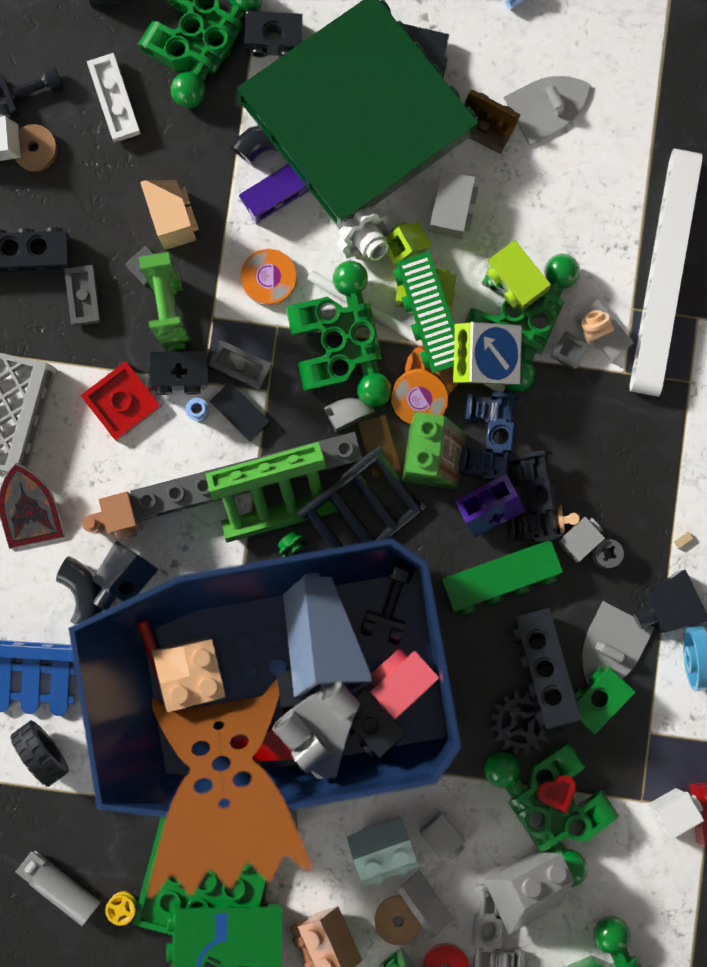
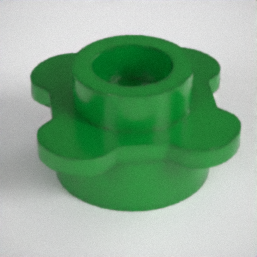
[278,532,307,557]

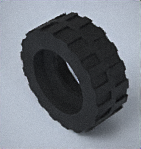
[10,720,69,787]

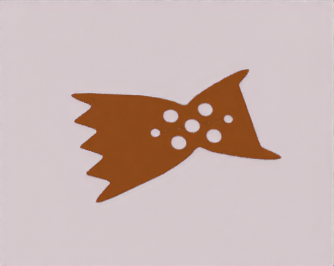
[148,679,311,898]

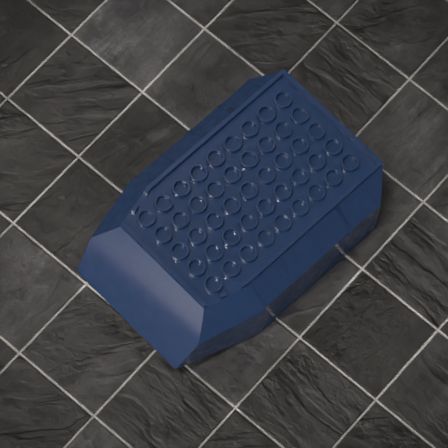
[68,538,461,817]

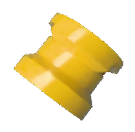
[105,891,138,925]

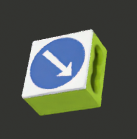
[453,322,521,385]

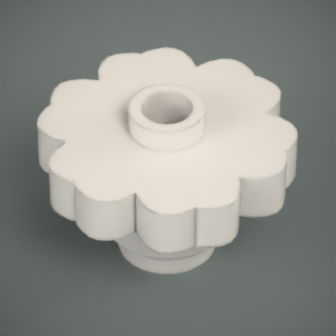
[337,207,391,261]

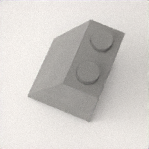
[484,853,574,934]

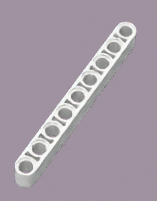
[630,149,702,397]

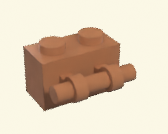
[82,491,143,540]
[290,906,363,967]

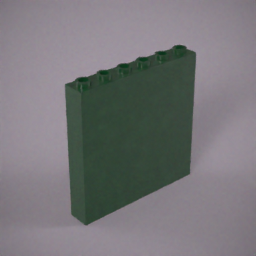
[237,0,478,229]

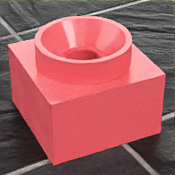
[368,648,439,719]

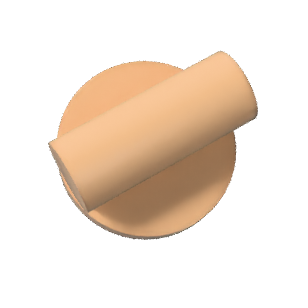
[581,310,614,343]
[555,505,579,534]

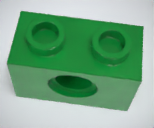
[574,665,635,734]

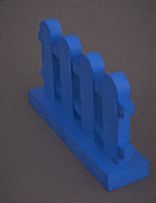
[0,640,75,716]

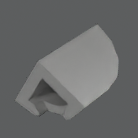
[324,397,376,432]

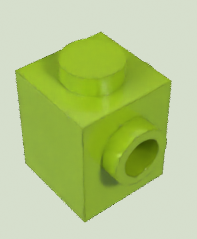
[386,221,432,266]

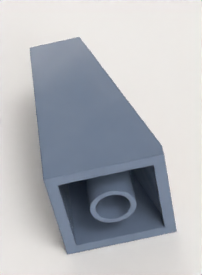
[283,573,372,697]

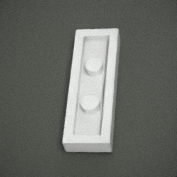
[87,53,141,143]

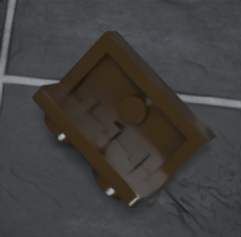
[464,89,521,154]

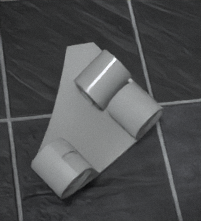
[272,682,360,779]

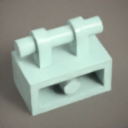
[346,817,419,887]

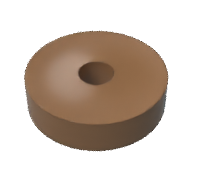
[15,124,58,172]
[375,895,421,945]

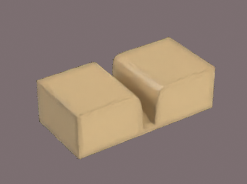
[673,531,693,549]

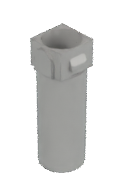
[15,851,100,926]

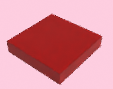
[80,361,161,441]

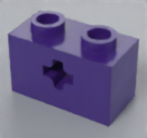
[455,474,526,537]

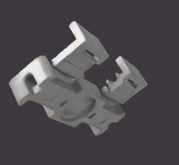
[471,884,525,967]

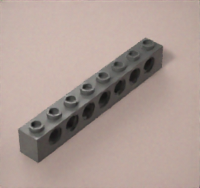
[130,432,362,521]

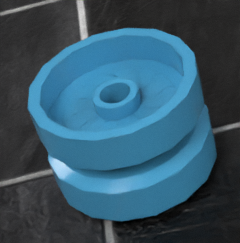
[683,627,707,691]

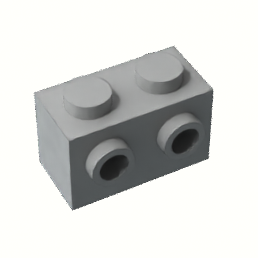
[429,170,479,239]

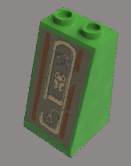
[402,412,466,490]

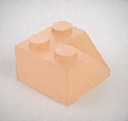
[140,180,199,250]
[152,636,226,712]

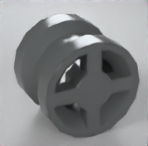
[592,539,624,569]

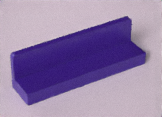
[239,164,309,224]

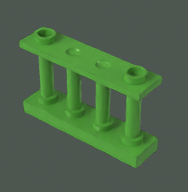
[139,252,192,352]
[206,442,338,543]

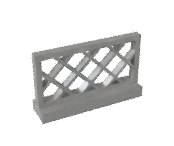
[0,353,57,472]

